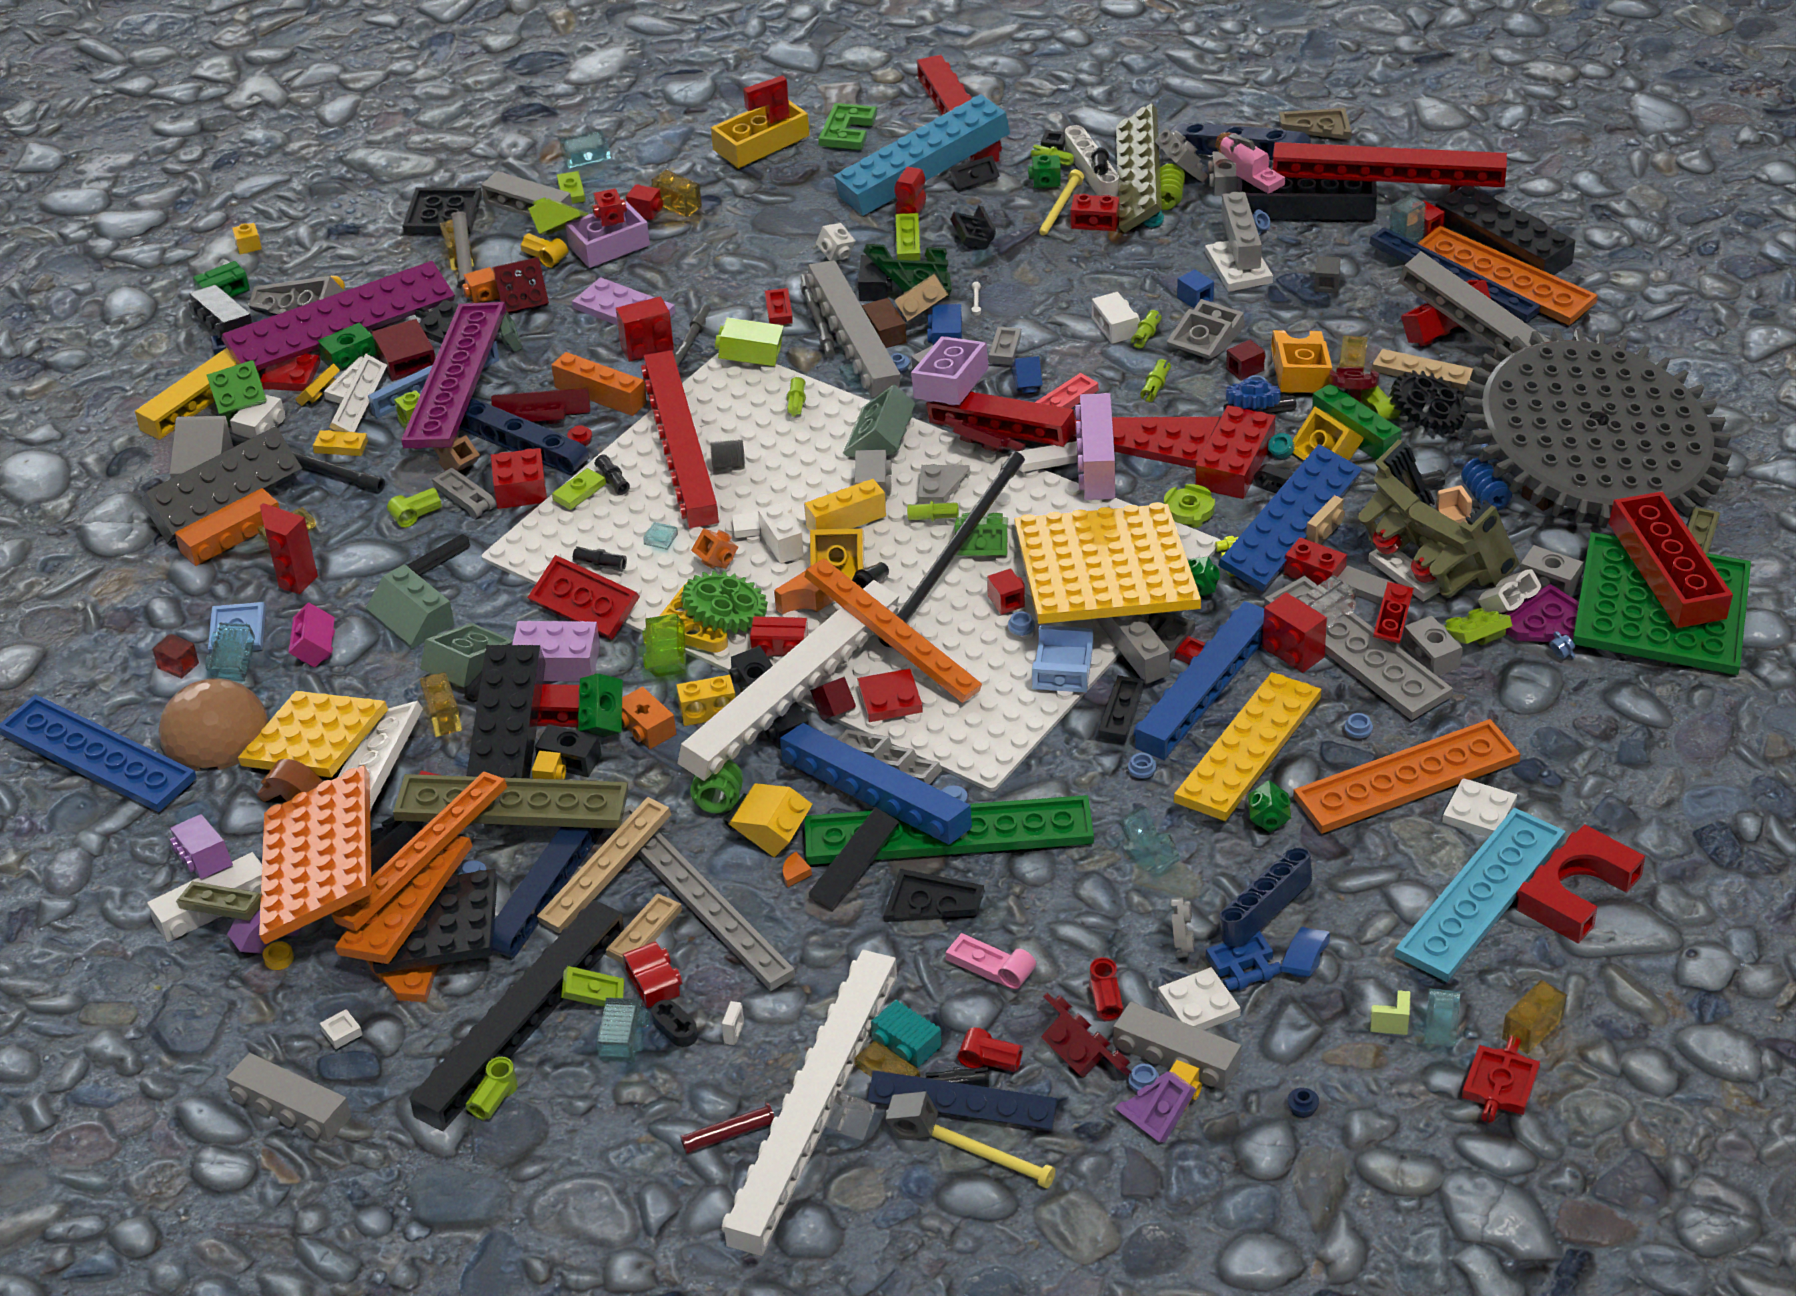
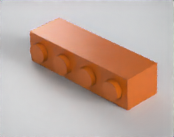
[551,352,647,416]
[175,488,280,566]

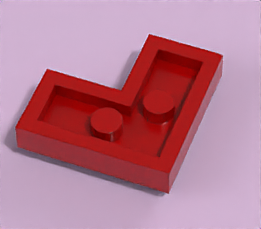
[743,75,790,124]

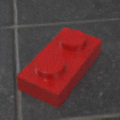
[765,288,793,325]

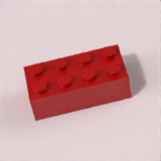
[1195,405,1276,499]

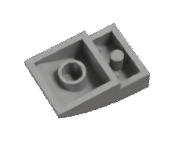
[1167,299,1245,359]

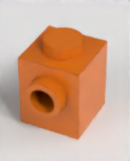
[462,267,499,303]

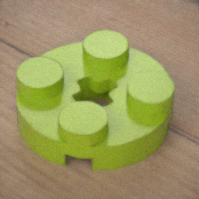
[1164,484,1215,528]

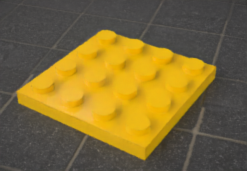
[238,691,388,777]

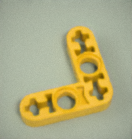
[657,583,728,653]

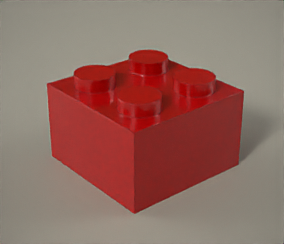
[616,296,674,362]
[491,448,547,509]
[1262,592,1327,673]

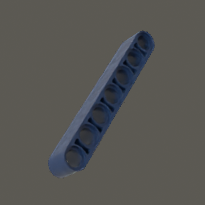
[492,827,604,958]

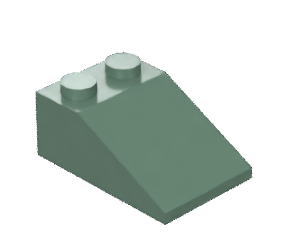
[420,623,513,688]

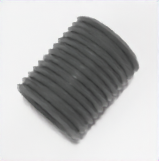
[710,439,745,469]

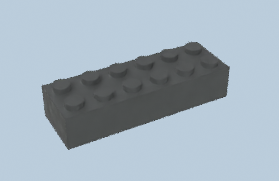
[141,426,302,544]

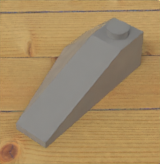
[248,276,344,314]

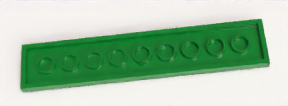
[805,795,1094,865]

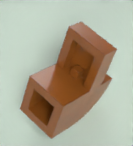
[256,759,324,802]

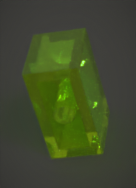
[642,614,686,677]

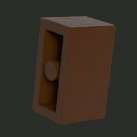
[861,298,907,348]

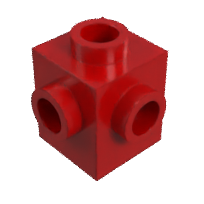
[592,188,627,227]

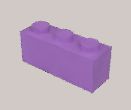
[169,814,233,879]

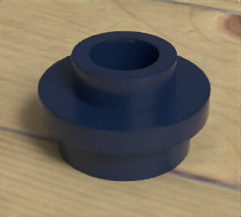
[1287,1088,1319,1118]

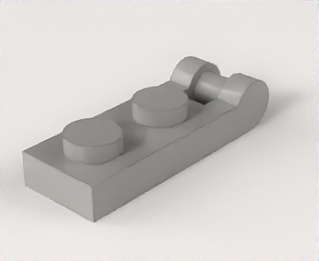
[432,468,496,519]

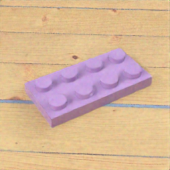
[572,277,675,326]

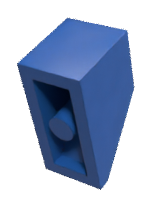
[1011,356,1043,394]

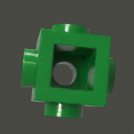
[1028,155,1061,189]
[1188,556,1220,596]
[1248,780,1291,833]

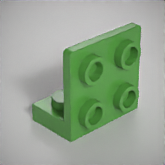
[207,360,267,428]
[955,513,1008,555]

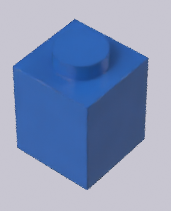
[1177,269,1214,309]

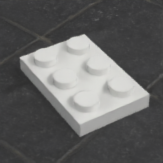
[1205,241,1273,292]

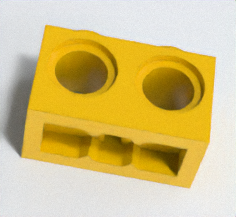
[676,675,735,726]

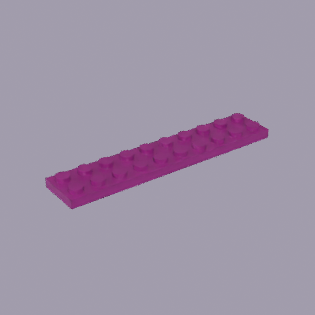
[222,261,455,371]
[401,302,506,449]

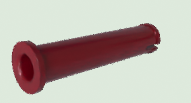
[680,1102,775,1155]

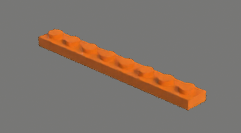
[804,558,982,703]
[332,771,507,931]

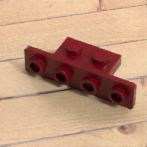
[491,388,591,424]
[1041,993,1131,1078]

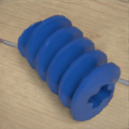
[1461,458,1513,511]

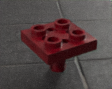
[492,257,549,312]

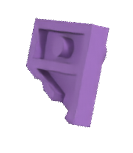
[1115,1071,1197,1143]

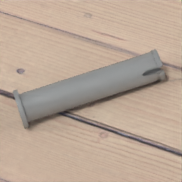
[451,212,472,283]

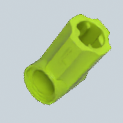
[1361,386,1401,421]
[387,487,442,528]
[466,1057,518,1121]

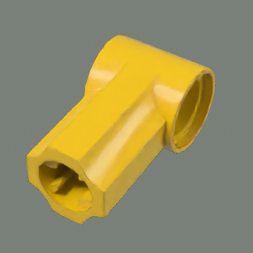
[520,233,569,268]

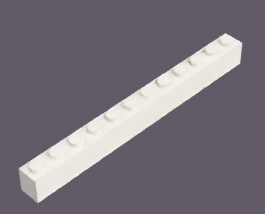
[677,580,899,781]
[722,950,897,1256]

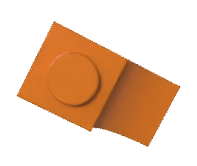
[774,570,834,615]

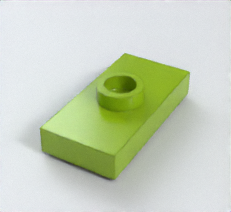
[556,171,586,204]
[552,468,606,510]

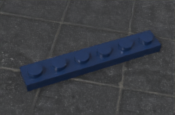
[868,1070,1058,1131]

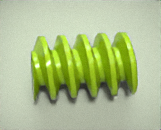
[1160,163,1185,210]

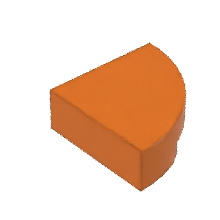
[783,852,812,887]

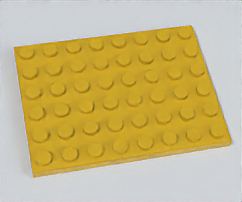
[1014,502,1201,624]

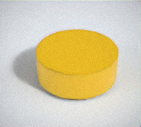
[263,941,294,970]

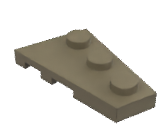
[1279,108,1352,140]

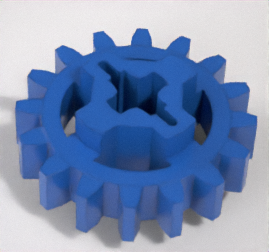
[1226,379,1281,411]

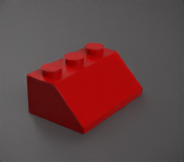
[260,503,318,595]

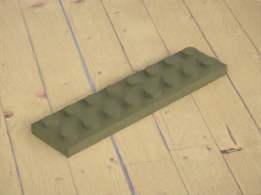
[1116,103,1162,233]
[393,774,629,829]

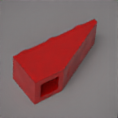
[1373,581,1414,644]

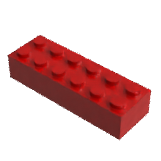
[1608,491,1733,628]

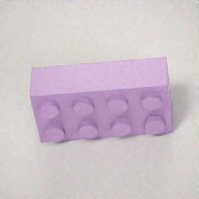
[1075,393,1115,500]

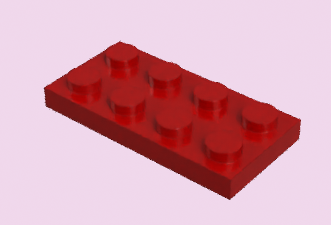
[527,555,640,640]

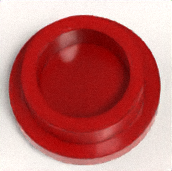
[567,425,592,447]

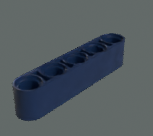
[1220,847,1312,947]

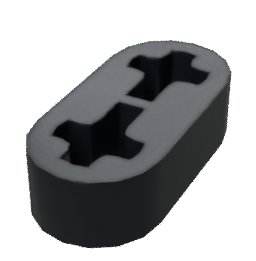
[1254,464,1293,494]
[651,1000,698,1047]

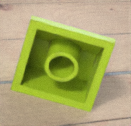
[528,197,589,235]

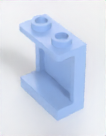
[1032,625,1093,693]

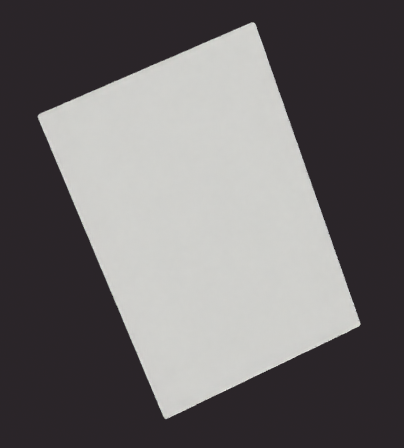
[482,352,1221,792]

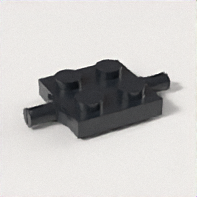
[415,299,458,344]

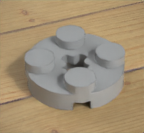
[1171,897,1195,958]

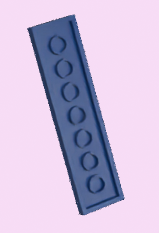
[1218,444,1362,592]
[0,694,197,812]

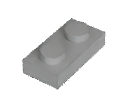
[989,327,1021,365]

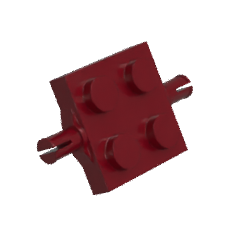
[944,416,1025,452]

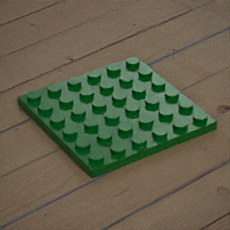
[1573,532,1751,675]

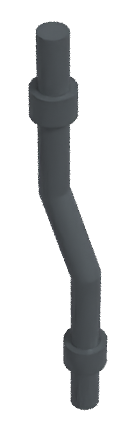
[800,273,835,358]
[651,304,711,395]

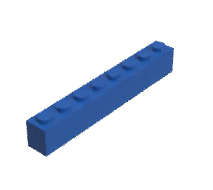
[1134,601,1264,761]
[780,723,972,844]

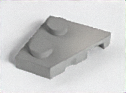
[918,464,970,504]

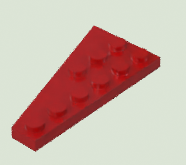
[1068,417,1220,469]

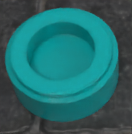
[1268,433,1295,459]

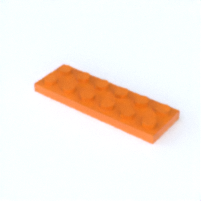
[335,830,473,964]

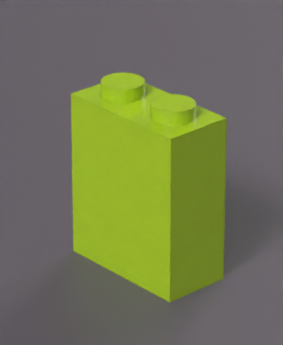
[715,318,784,366]

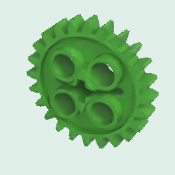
[681,571,768,634]

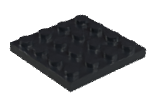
[372,869,498,974]

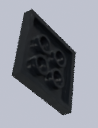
[402,187,482,235]

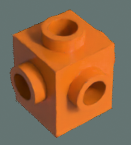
[691,528,739,569]

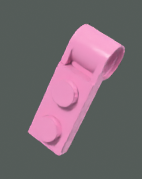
[946,933,1036,989]

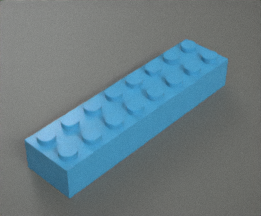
[834,94,1010,216]

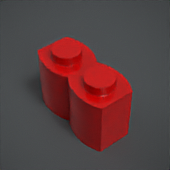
[894,167,926,214]
[623,941,683,1008]

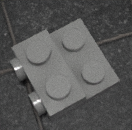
[1154,128,1208,183]

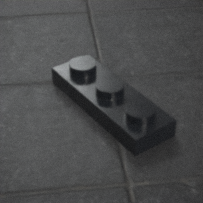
[1099,675,1144,743]

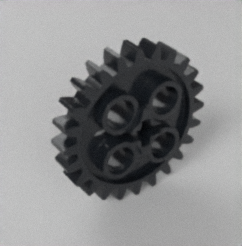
[1389,370,1468,434]

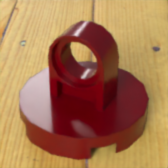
[1329,367,1379,403]

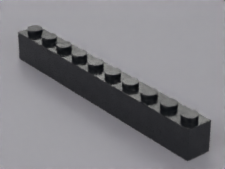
[409,899,624,1132]

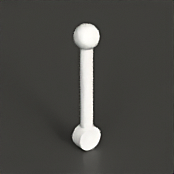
[971,282,981,316]

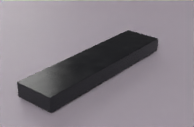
[808,807,899,912]

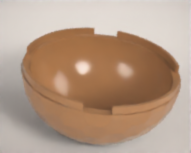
[158,678,269,771]

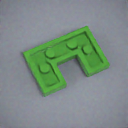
[818,103,877,150]

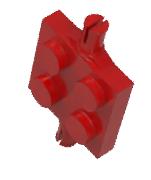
[1462,1036,1540,1123]

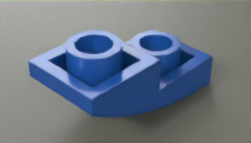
[1281,927,1330,977]

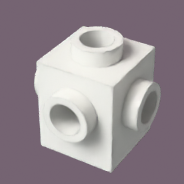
[816,223,856,261]

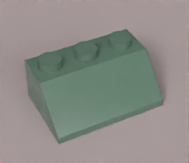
[843,384,915,457]
[366,564,454,649]

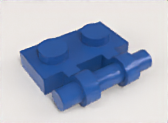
[1205,931,1282,991]

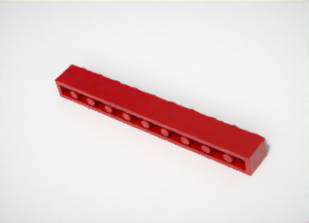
[1273,142,1507,188]
[641,350,719,528]

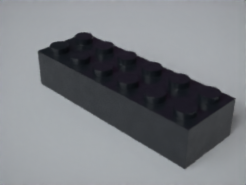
[1237,176,1377,221]
[1436,186,1576,275]
[466,645,546,779]

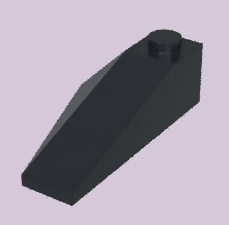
[371,816,423,877]

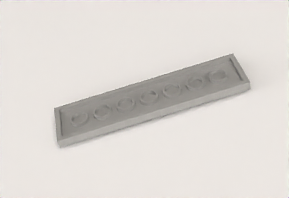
[1264,576,1453,720]

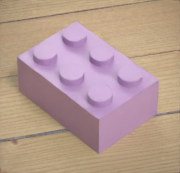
[565,201,650,268]
[911,336,989,405]
[512,621,600,681]

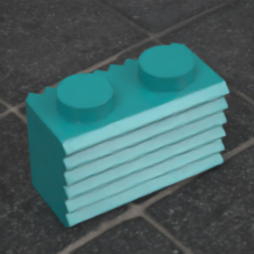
[871,999,942,1067]

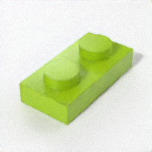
[562,966,624,1010]

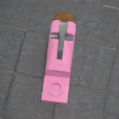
[1216,132,1285,194]

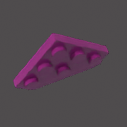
[1504,584,1579,642]

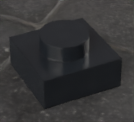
[1041,130,1065,151]

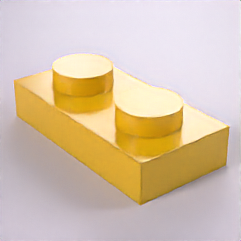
[295,363,340,406]
[313,430,368,456]

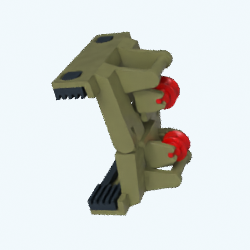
[1358,439,1520,598]

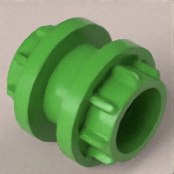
[690,760,743,814]

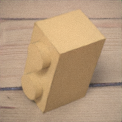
[895,273,948,321]

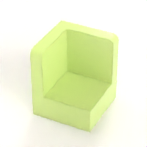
[1370,991,1410,1035]

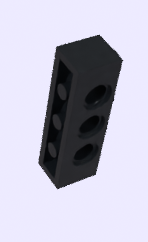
[729,646,809,749]

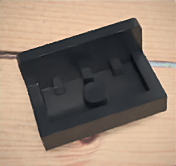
[950,205,996,249]

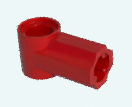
[1089,957,1123,1021]
[957,1027,1023,1072]

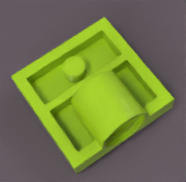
[1444,608,1512,645]

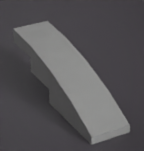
[837,729,942,785]

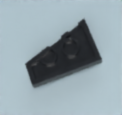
[883,869,985,922]

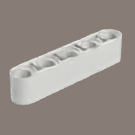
[1065,125,1119,197]

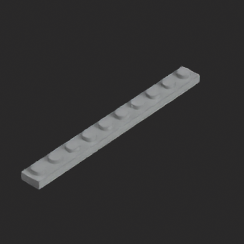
[612,804,795,991]

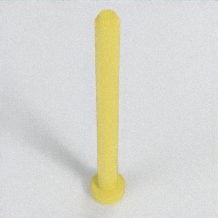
[1039,169,1084,236]
[932,1124,1056,1189]

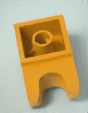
[1271,330,1332,394]

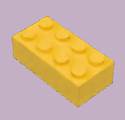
[711,101,810,168]

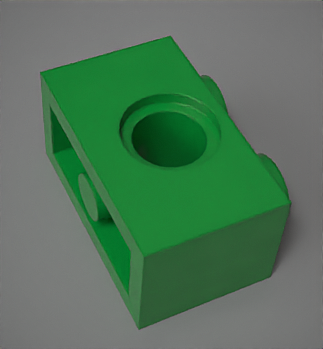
[317,323,377,370]
[578,673,623,737]

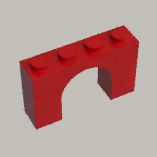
[1517,824,1645,944]

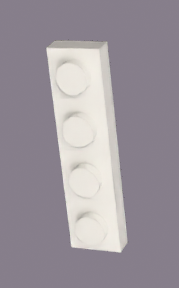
[329,354,387,432]

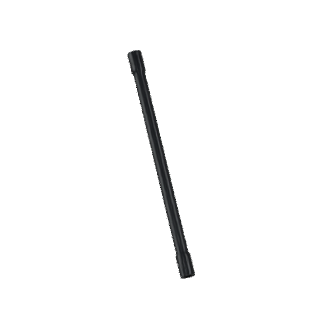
[175,416,385,492]
[878,451,1025,648]

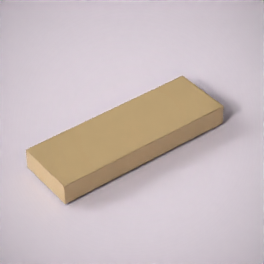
[606,893,682,964]

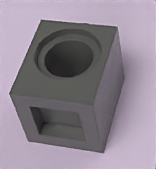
[1314,256,1341,293]
[885,1092,938,1139]

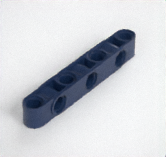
[1170,123,1311,160]
[459,398,590,474]

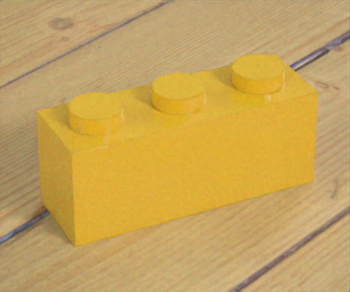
[804,479,886,531]

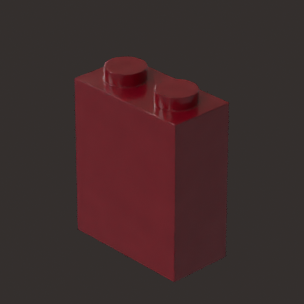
[371,319,436,381]

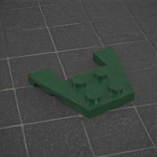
[863,244,952,297]

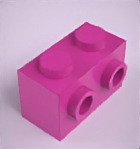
[288,602,335,668]

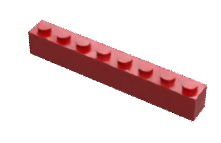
[917,55,1002,162]

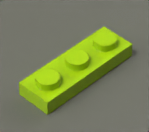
[896,213,920,261]

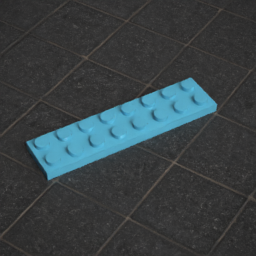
[1395,808,1566,982]

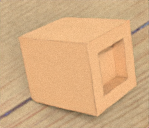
[1436,485,1472,524]

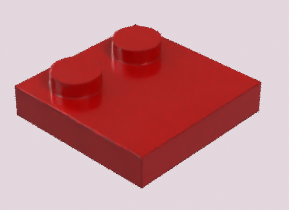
[260,353,321,391]
[857,668,923,722]

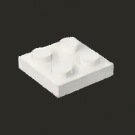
[1442,778,1517,837]
[1158,967,1241,1030]

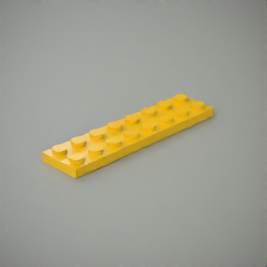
[1174,672,1322,821]

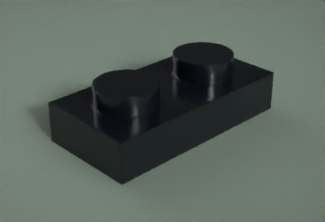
[950,156,1000,191]

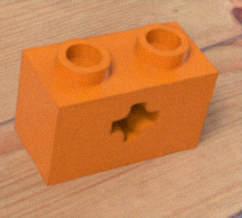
[622,686,677,750]

